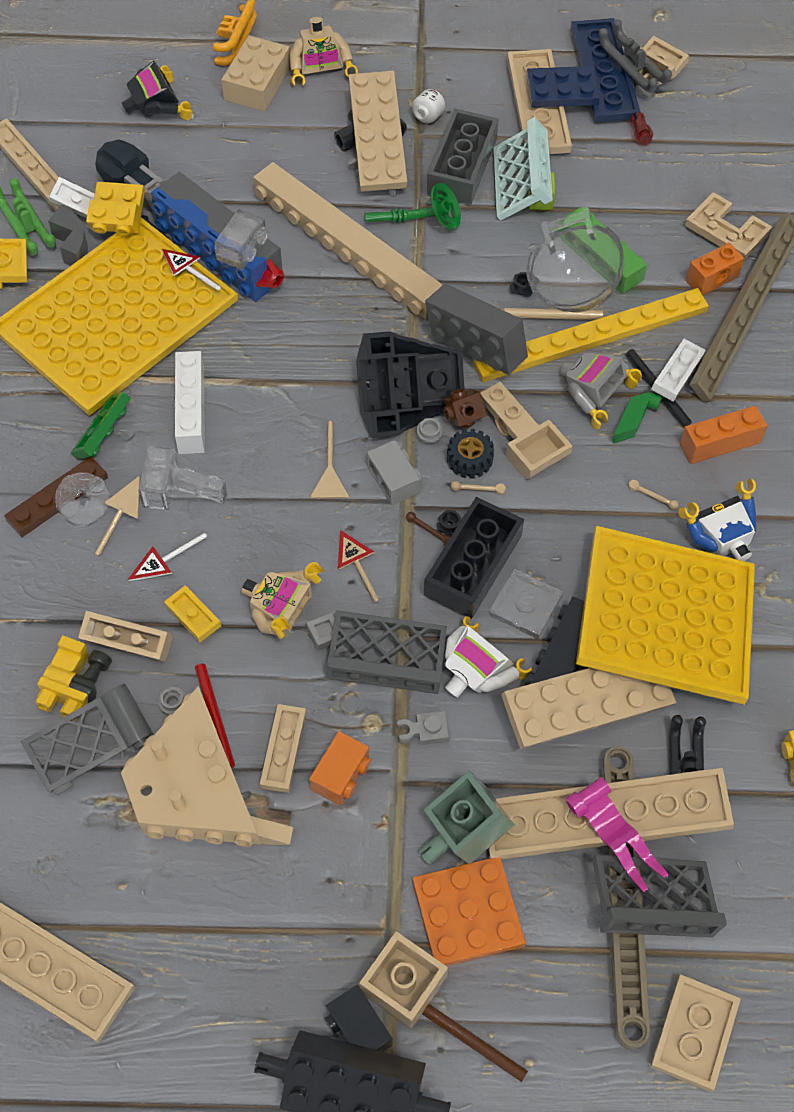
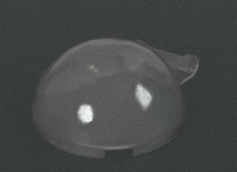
[526,206,625,313]

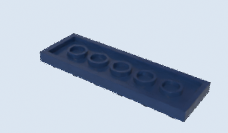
[571,18,641,122]

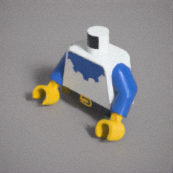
[678,479,756,561]

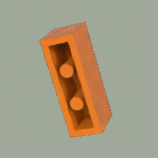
[680,405,768,464]

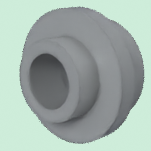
[158,687,186,715]

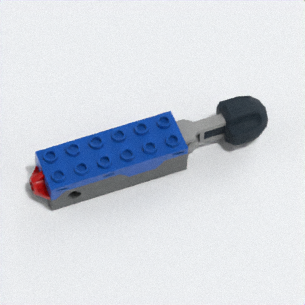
[95,139,284,302]

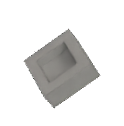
[306,613,341,650]

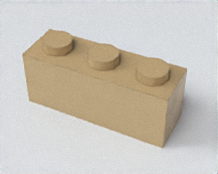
[78,611,174,662]

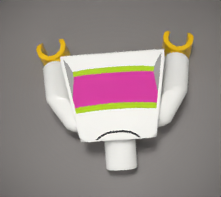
[445,616,532,698]

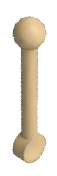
[628,480,679,510]
[451,481,506,495]

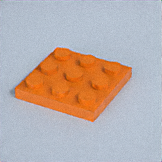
[412,858,526,966]

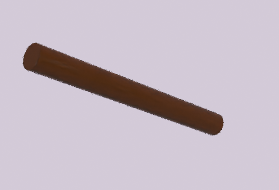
[422,1004,528,1082]

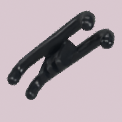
[669,715,706,775]

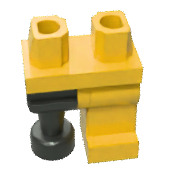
[36,635,112,722]

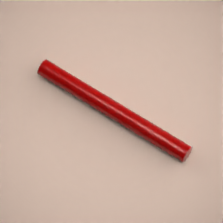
[195,663,235,768]

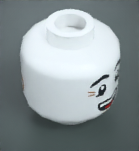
[412,89,445,124]

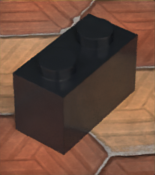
[324,984,393,1052]

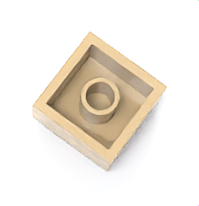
[359,931,448,1029]

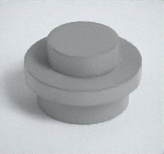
[416,418,442,443]

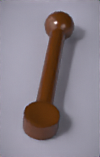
[406,512,451,546]

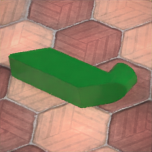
[612,392,662,444]

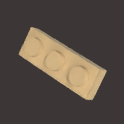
[259,704,306,793]

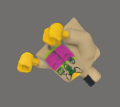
[290,17,358,86]
[242,562,324,639]

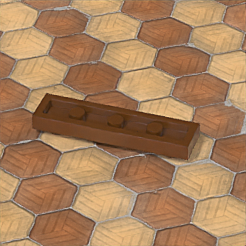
[4,456,108,538]

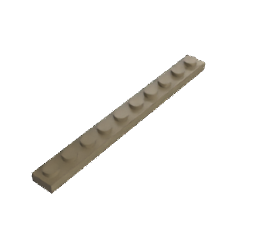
[689,212,794,402]

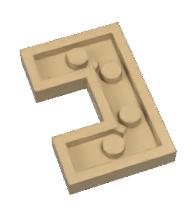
[685,192,772,261]

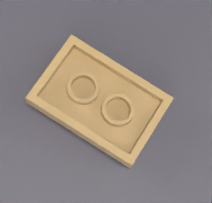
[650,974,741,1093]

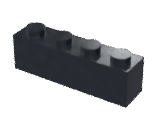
[524,596,584,686]

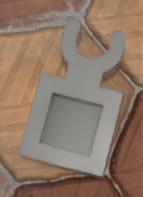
[397,711,449,745]

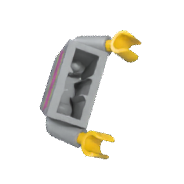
[561,353,642,430]

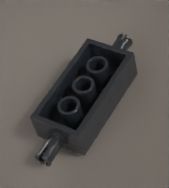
[254,1030,451,1112]

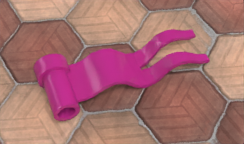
[565,777,669,893]

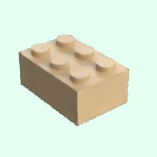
[221,35,291,112]

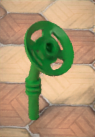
[364,183,461,230]

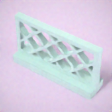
[493,117,553,220]

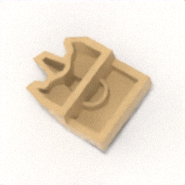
[636,35,689,87]

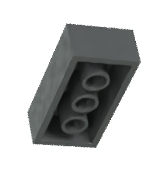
[427,108,499,204]
[425,283,528,375]

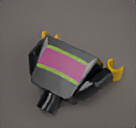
[122,60,193,120]

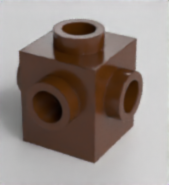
[443,388,487,428]

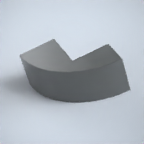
[48,205,88,266]

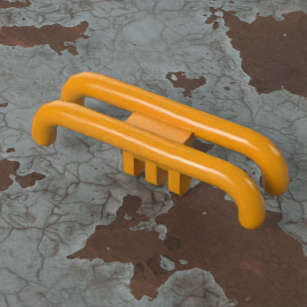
[212,0,257,66]

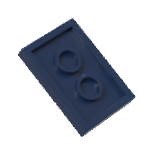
[526,66,600,108]

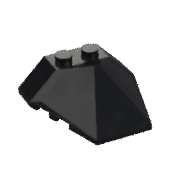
[356,331,465,438]

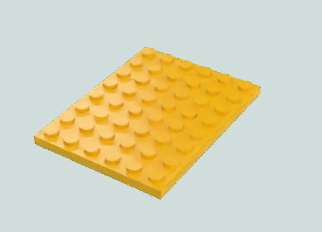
[0,218,238,416]

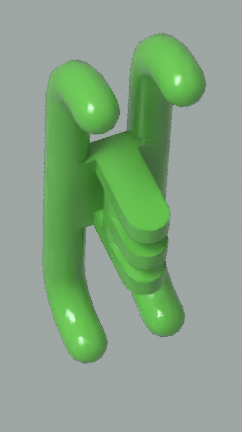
[0,178,56,256]

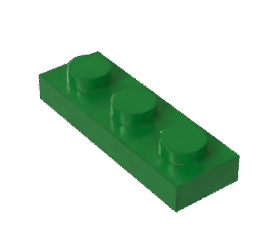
[71,391,131,460]

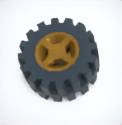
[447,429,494,479]

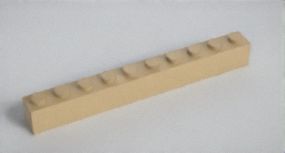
[253,162,442,320]

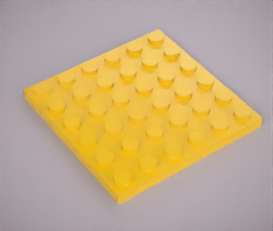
[576,526,755,705]

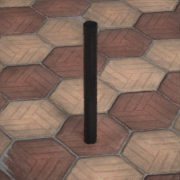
[626,349,692,428]

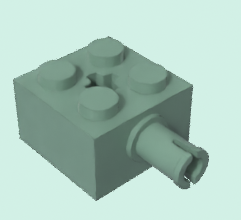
[418,771,515,865]

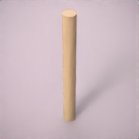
[504,308,603,320]

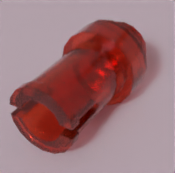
[630,112,653,145]

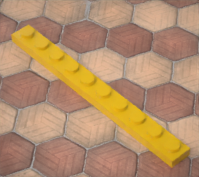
[473,288,709,383]

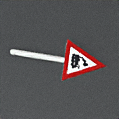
[162,249,221,291]
[127,533,207,581]

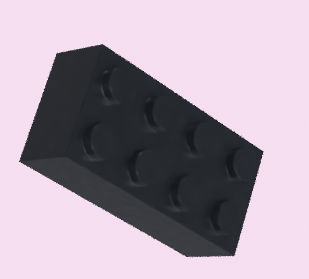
[424,497,524,619]

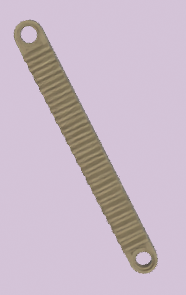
[602,746,650,1050]

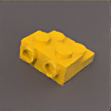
[86,182,146,235]
[0,239,27,289]

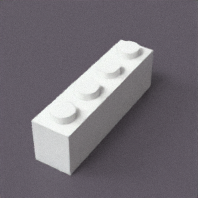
[175,351,205,454]

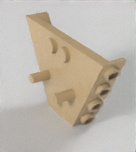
[121,686,261,847]

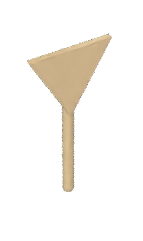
[310,421,349,499]

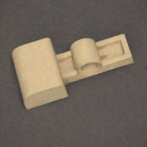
[480,382,573,479]

